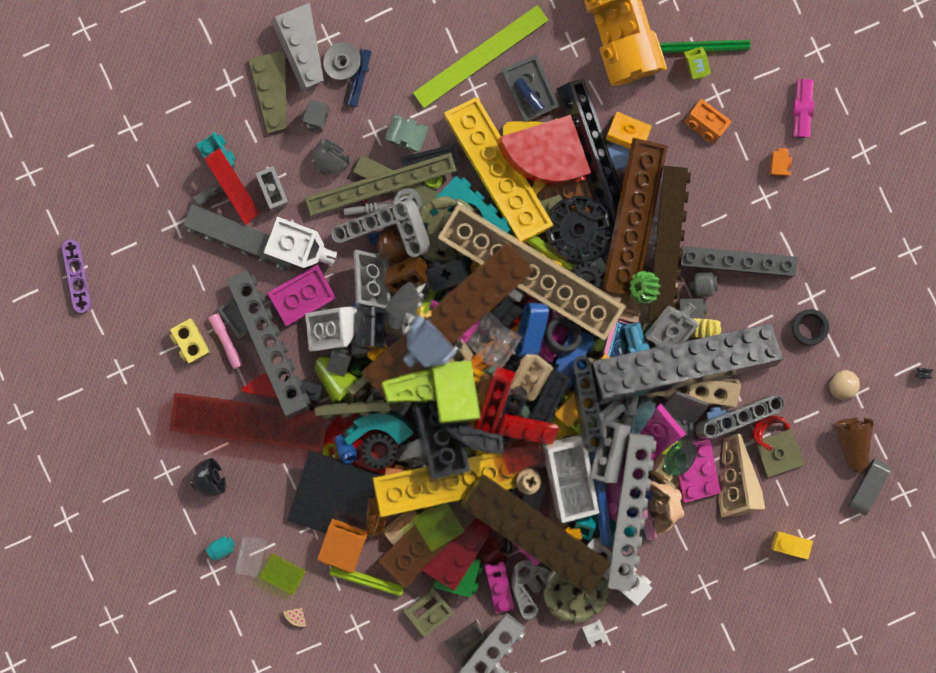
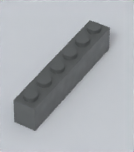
[183,204,293,271]

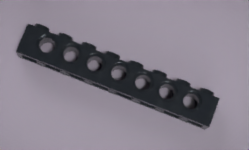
[556,78,622,231]

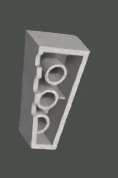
[271,3,324,91]

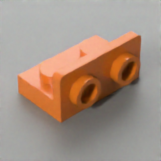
[684,98,732,145]

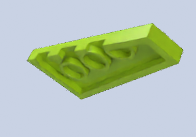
[381,361,457,403]

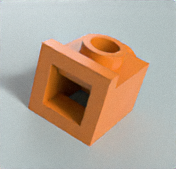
[769,148,792,177]

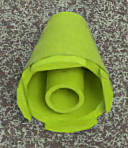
[314,356,360,405]

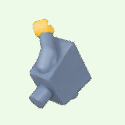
[404,306,463,367]

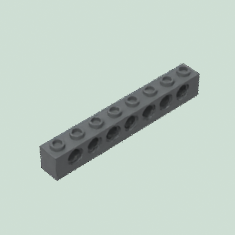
[226,270,310,420]

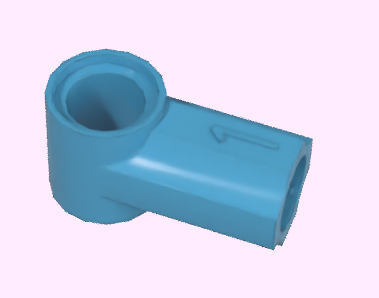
[623,322,650,354]

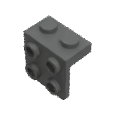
[662,391,708,442]

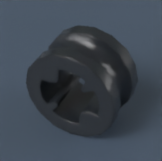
[915,367,933,379]

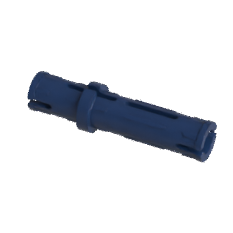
[346,49,372,107]

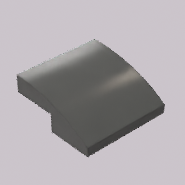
[385,282,421,330]

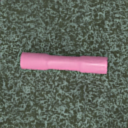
[208,313,244,370]

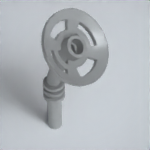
[344,188,422,216]

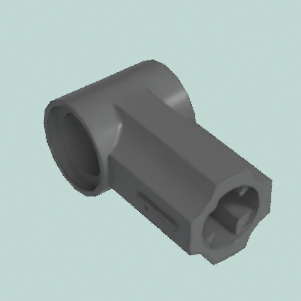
[587,400,626,428]

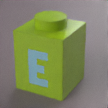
[684,47,711,79]

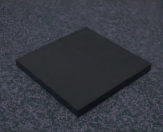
[287,450,383,533]

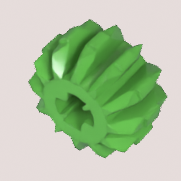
[628,271,661,304]

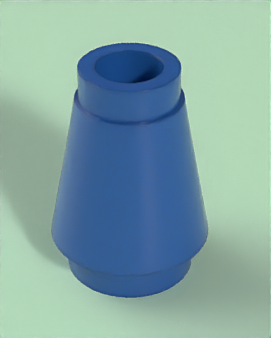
[334,434,358,464]

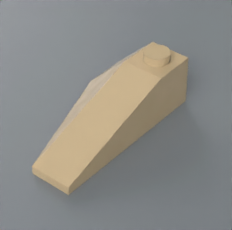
[718,434,765,518]

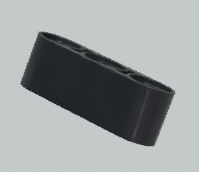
[496,386,528,443]

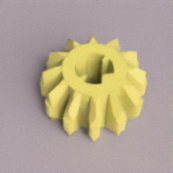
[690,318,721,339]

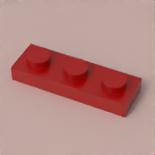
[497,414,559,445]

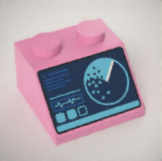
[601,320,628,357]

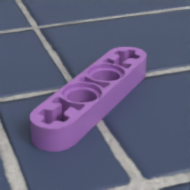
[62,239,91,313]

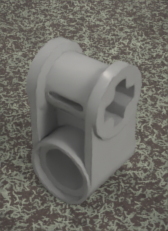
[395,439,425,468]

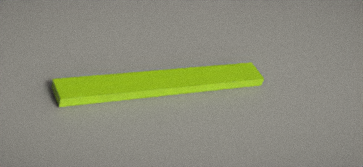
[413,5,549,109]

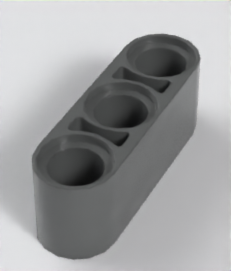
[848,458,892,516]

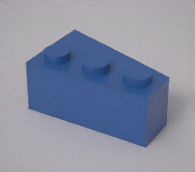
[554,331,595,389]

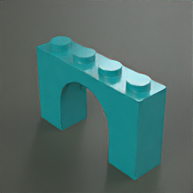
[430,176,512,234]

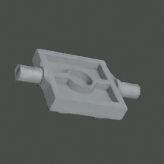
[645,303,699,348]

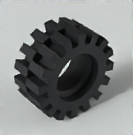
[572,263,604,290]
[361,433,397,469]

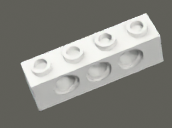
[586,537,652,606]

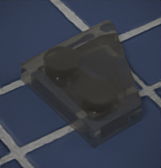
[444,620,487,668]

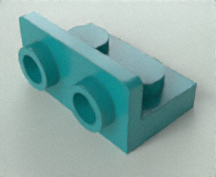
[196,132,236,168]

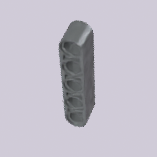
[695,395,784,439]

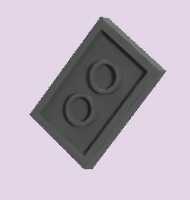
[502,54,560,122]

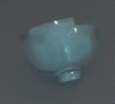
[633,398,656,434]

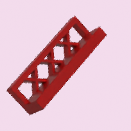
[204,148,261,225]

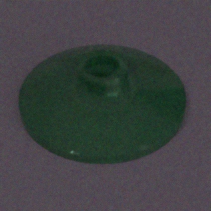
[664,440,697,476]

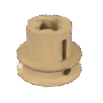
[515,469,541,494]

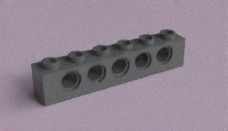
[679,246,798,277]

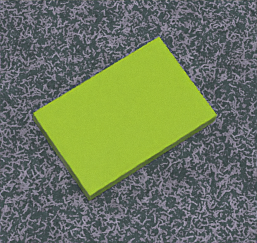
[431,361,480,423]

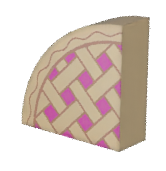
[283,607,307,627]

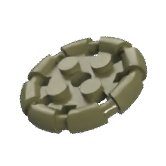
[411,196,473,263]
[544,570,611,624]

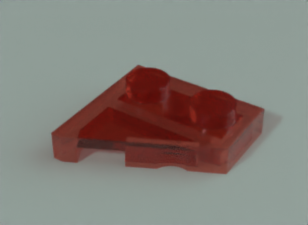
[502,440,546,475]

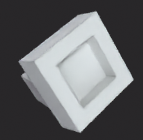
[582,620,607,647]

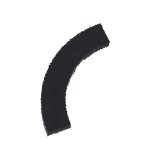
[427,401,503,456]

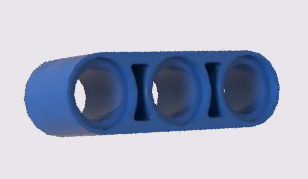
[514,303,548,357]

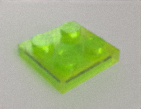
[412,503,465,552]

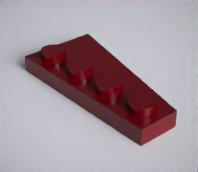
[422,518,494,592]

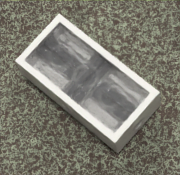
[542,435,599,523]

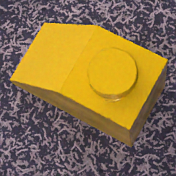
[771,531,813,560]

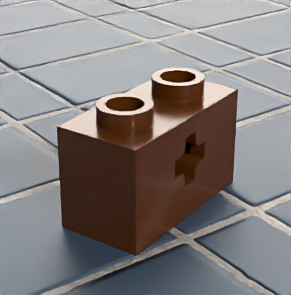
[384,256,429,295]

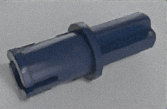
[514,78,545,114]

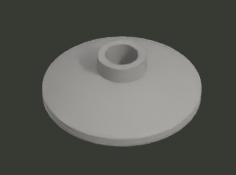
[323,42,360,80]

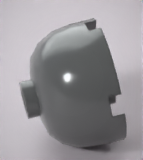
[313,138,352,175]

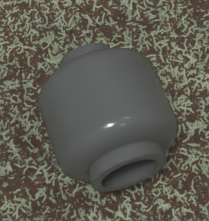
[690,272,718,297]

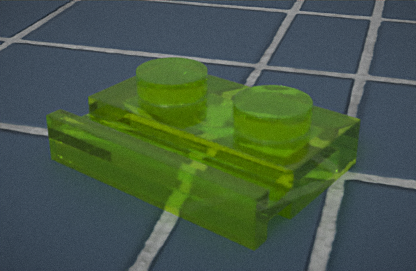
[259,553,306,595]

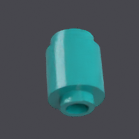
[206,535,236,561]

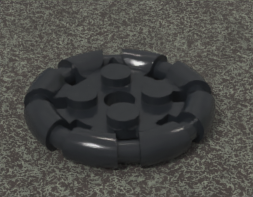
[544,196,613,264]

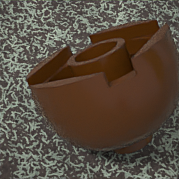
[377,224,411,264]

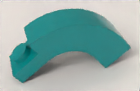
[344,410,415,445]

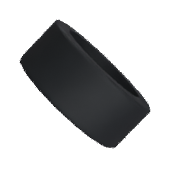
[791,309,829,346]
[543,317,582,356]

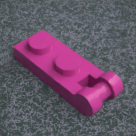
[485,561,515,613]

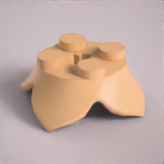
[645,481,684,535]

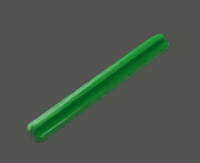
[659,40,751,53]

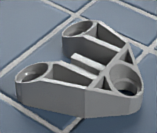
[509,560,557,619]

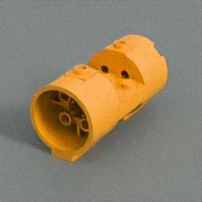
[584,0,667,86]

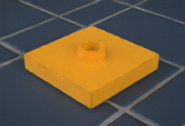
[606,112,652,149]

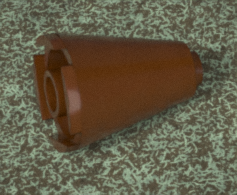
[835,418,874,472]

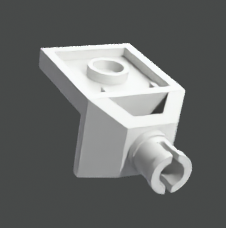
[264,217,337,268]

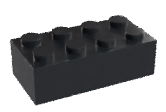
[411,401,471,483]

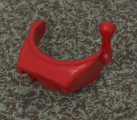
[750,415,791,451]

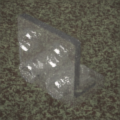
[467,312,522,368]

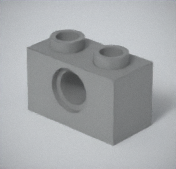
[255,166,289,211]

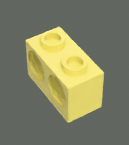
[170,318,211,364]

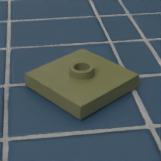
[755,429,804,477]

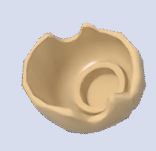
[829,370,860,401]

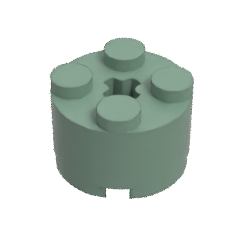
[385,114,429,153]

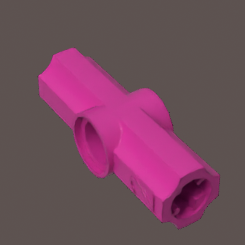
[793,79,814,138]

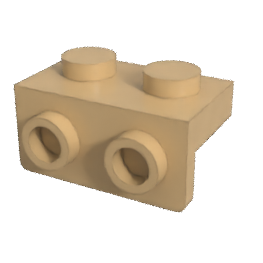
[511,354,553,400]

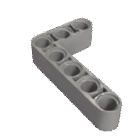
[331,200,431,257]

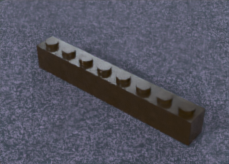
[647,166,691,320]

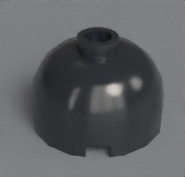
[190,458,226,497]

